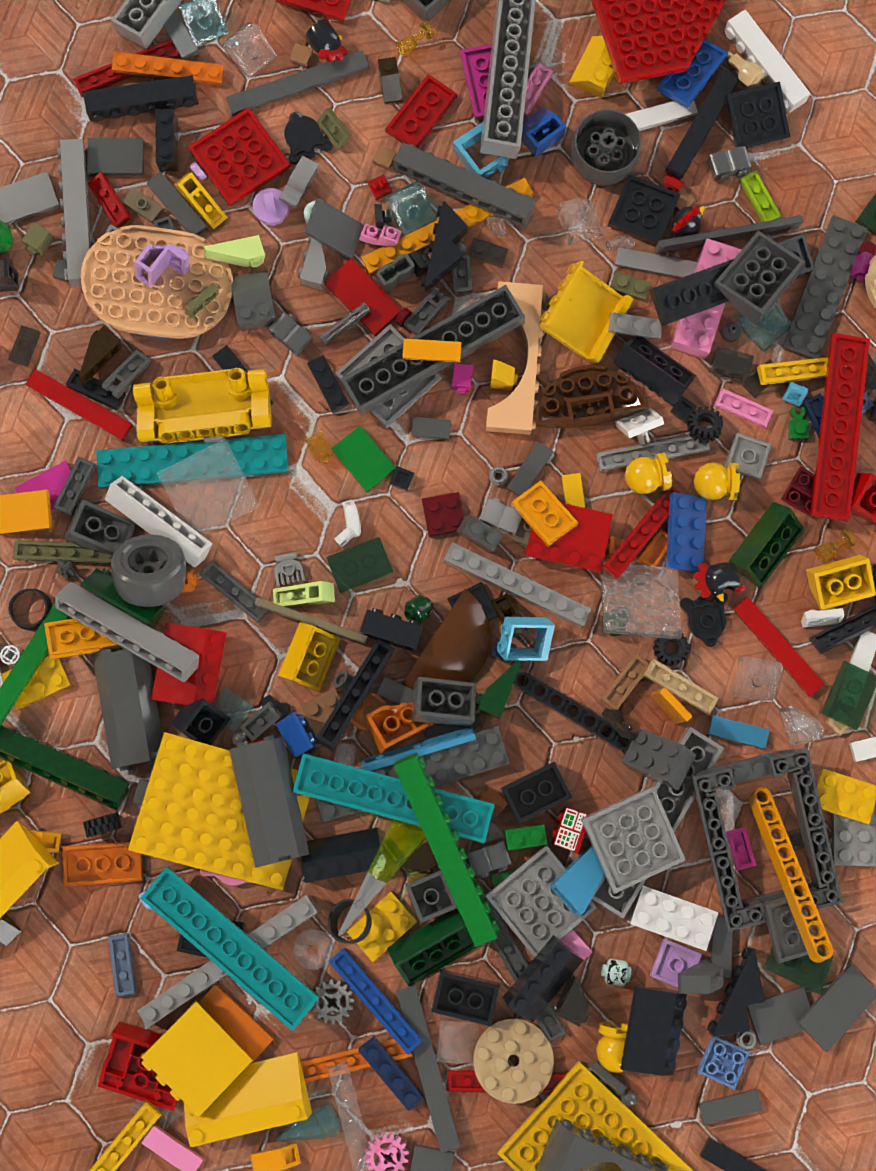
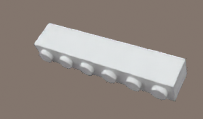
[724,10,811,114]
[105,476,213,567]

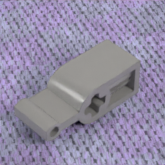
[279,156,319,208]

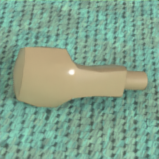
[726,52,764,88]

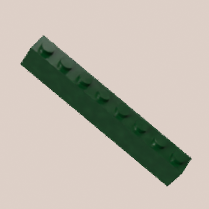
[0,725,129,811]

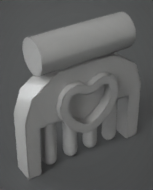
[274,552,306,587]

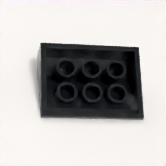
[620,986,687,1076]

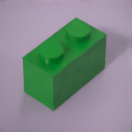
[504,824,547,850]

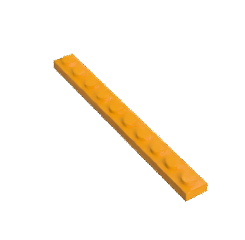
[361,178,533,275]

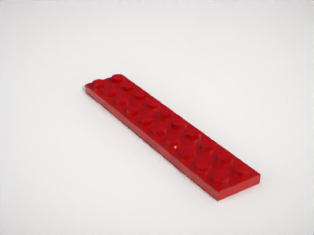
[810,333,870,522]

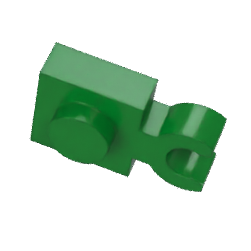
[788,407,809,440]

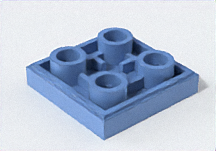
[697,1036,750,1090]

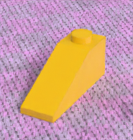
[174,172,228,229]

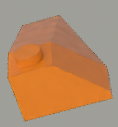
[365,703,434,755]

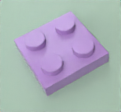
[649,938,702,988]

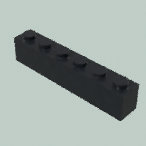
[83,75,199,122]
[316,639,395,752]

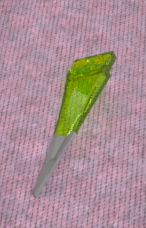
[338,819,426,936]

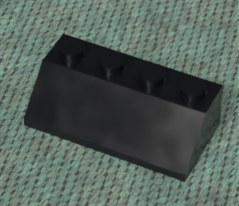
[613,336,697,405]
[301,827,384,883]
[503,935,583,1022]

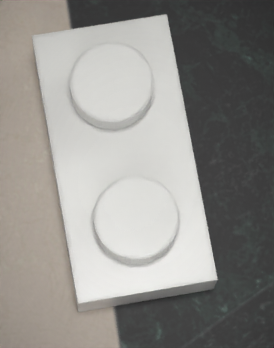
[801,608,845,628]

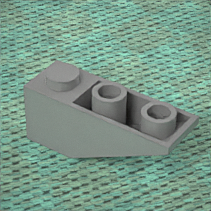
[298,236,328,291]

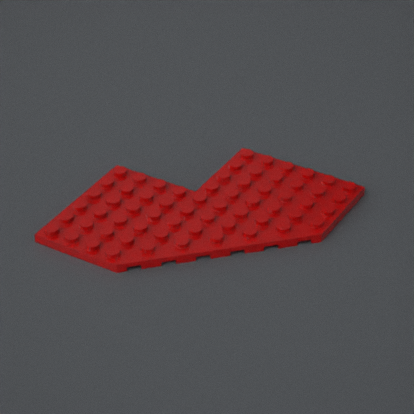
[591,0,726,84]

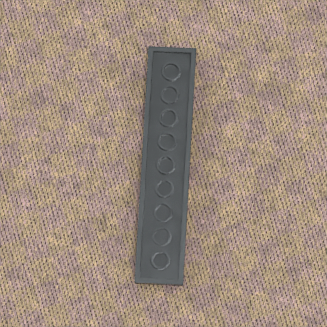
[315,726,510,822]

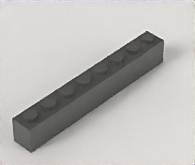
[393,142,536,228]

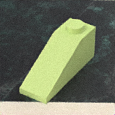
[204,235,265,267]
[273,581,335,607]

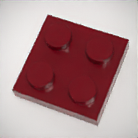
[422,492,464,537]

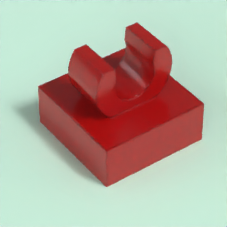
[367,174,392,200]
[663,174,684,192]

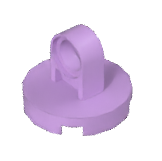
[253,188,290,226]

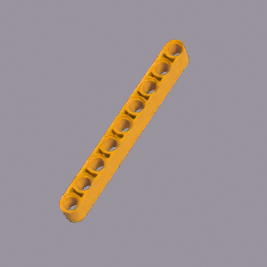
[749,787,833,963]

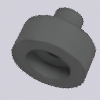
[721,322,741,342]
[333,671,353,691]

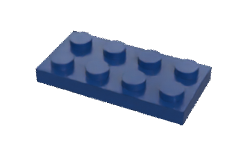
[657,39,728,109]
[666,492,707,573]

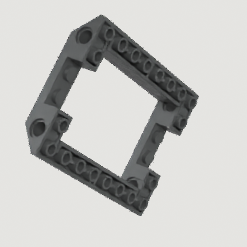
[692,748,843,932]

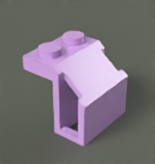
[135,244,189,288]

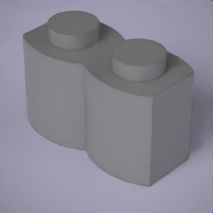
[480,498,522,536]

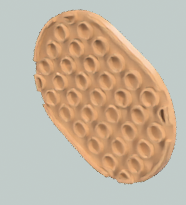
[81,225,233,339]

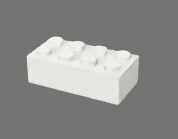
[627,885,718,951]

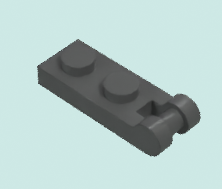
[404,286,451,335]
[102,350,152,399]

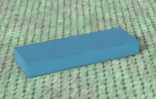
[708,715,770,749]

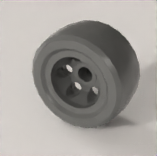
[571,109,642,186]
[111,534,187,607]

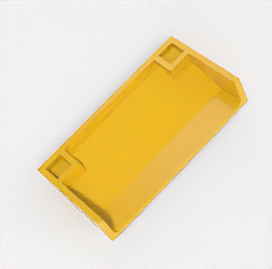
[0,820,59,918]
[184,1052,312,1148]

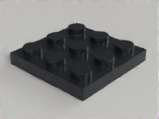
[725,81,790,148]
[608,174,680,245]

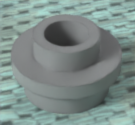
[489,467,508,486]
[736,1030,757,1050]

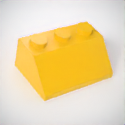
[569,35,615,99]
[806,555,876,610]
[278,622,341,692]
[0,760,30,814]

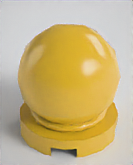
[625,452,672,494]
[694,462,740,501]
[596,1022,628,1073]

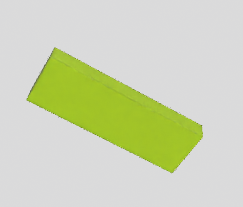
[739,171,782,222]

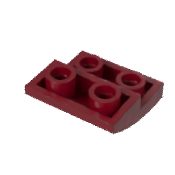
[781,466,815,519]

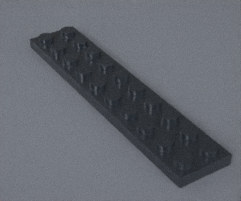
[649,234,815,326]

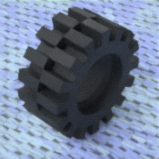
[687,407,723,443]
[653,630,690,666]
[83,812,122,838]

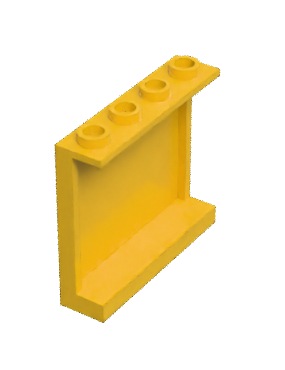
[539,261,634,364]
[141,1000,253,1117]

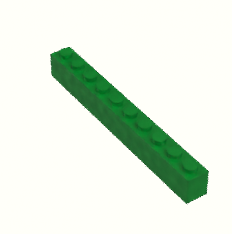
[394,753,500,947]

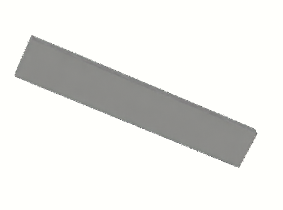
[614,247,697,279]
[596,435,711,472]

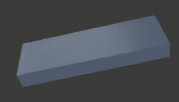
[108,933,137,997]

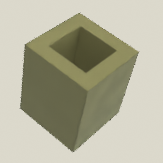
[21,223,54,256]

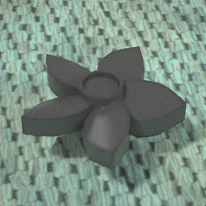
[56,559,76,581]

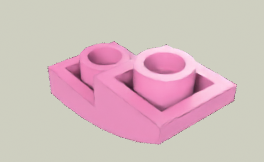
[359,223,402,246]

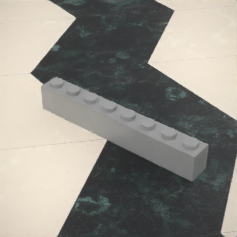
[57,139,91,287]
[443,542,591,628]
[55,582,199,682]

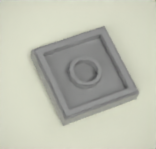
[724,433,772,480]

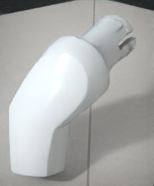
[334,500,361,548]

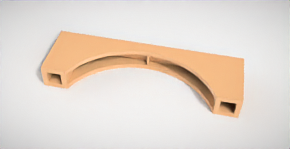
[486,281,546,435]

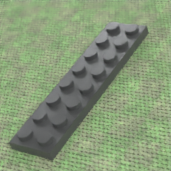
[781,215,868,359]

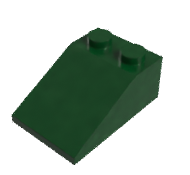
[475,660,521,719]

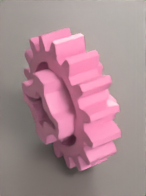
[364,1132,409,1171]

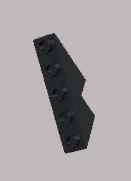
[421,201,468,292]
[707,946,765,1038]

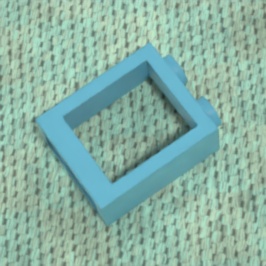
[453,122,509,180]
[497,617,555,661]

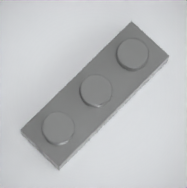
[608,312,662,339]

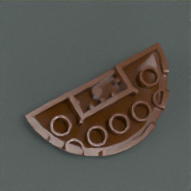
[535,365,649,428]
[402,589,491,690]

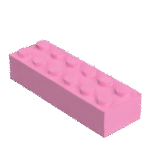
[670,238,742,359]

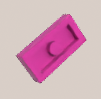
[726,827,756,871]

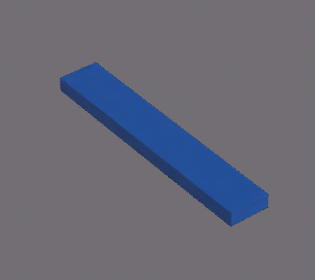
[329,948,423,1055]

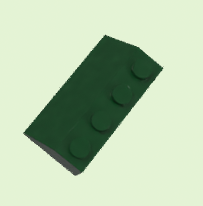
[729,502,805,588]
[80,568,166,628]
[387,908,478,986]

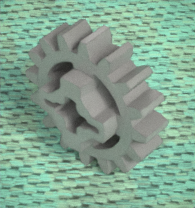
[312,978,354,1024]

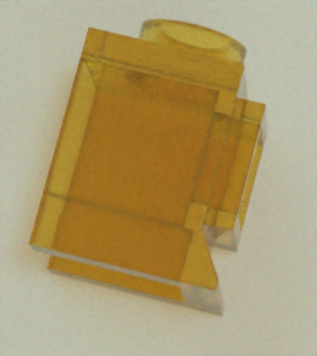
[305,431,333,464]

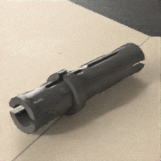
[319,302,371,345]

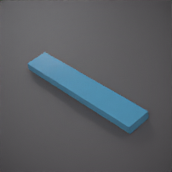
[361,726,476,771]

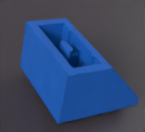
[521,108,566,157]
[276,712,316,759]

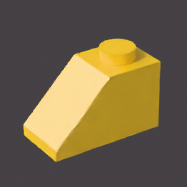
[490,360,518,391]

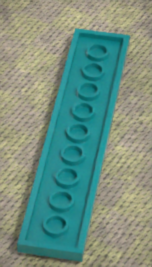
[96,434,289,489]
[293,753,495,843]
[140,866,320,1031]

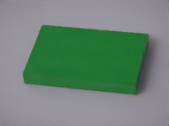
[331,426,396,493]

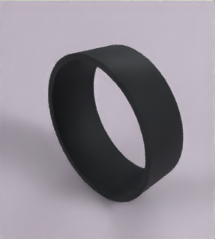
[8,589,52,631]
[328,899,372,944]

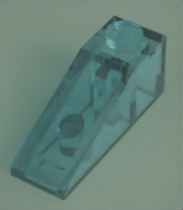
[276,1101,343,1142]

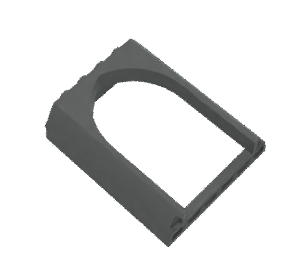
[535,1118,669,1171]

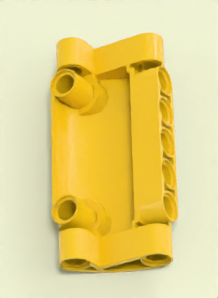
[133,368,272,443]

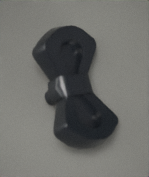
[262,695,290,718]

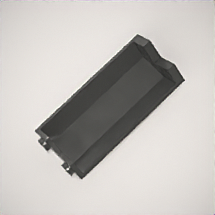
[92,647,163,771]
[229,735,309,868]

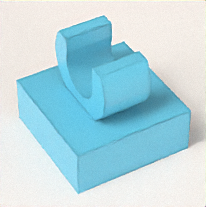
[782,381,808,406]

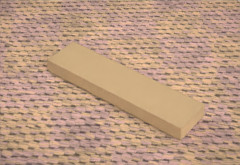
[643,659,719,715]

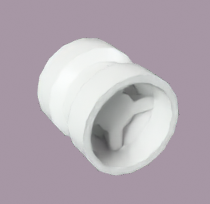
[0,645,23,666]

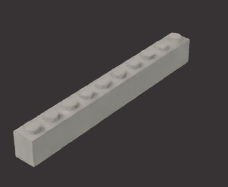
[137,895,320,1028]

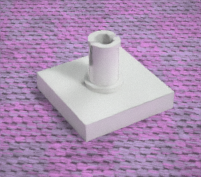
[615,407,664,445]

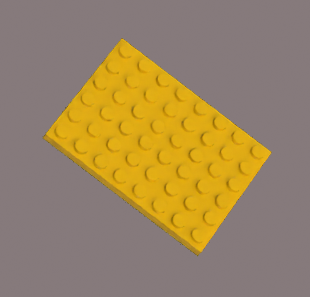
[128,732,310,891]
[497,1061,693,1171]

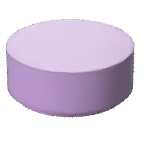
[190,162,207,181]

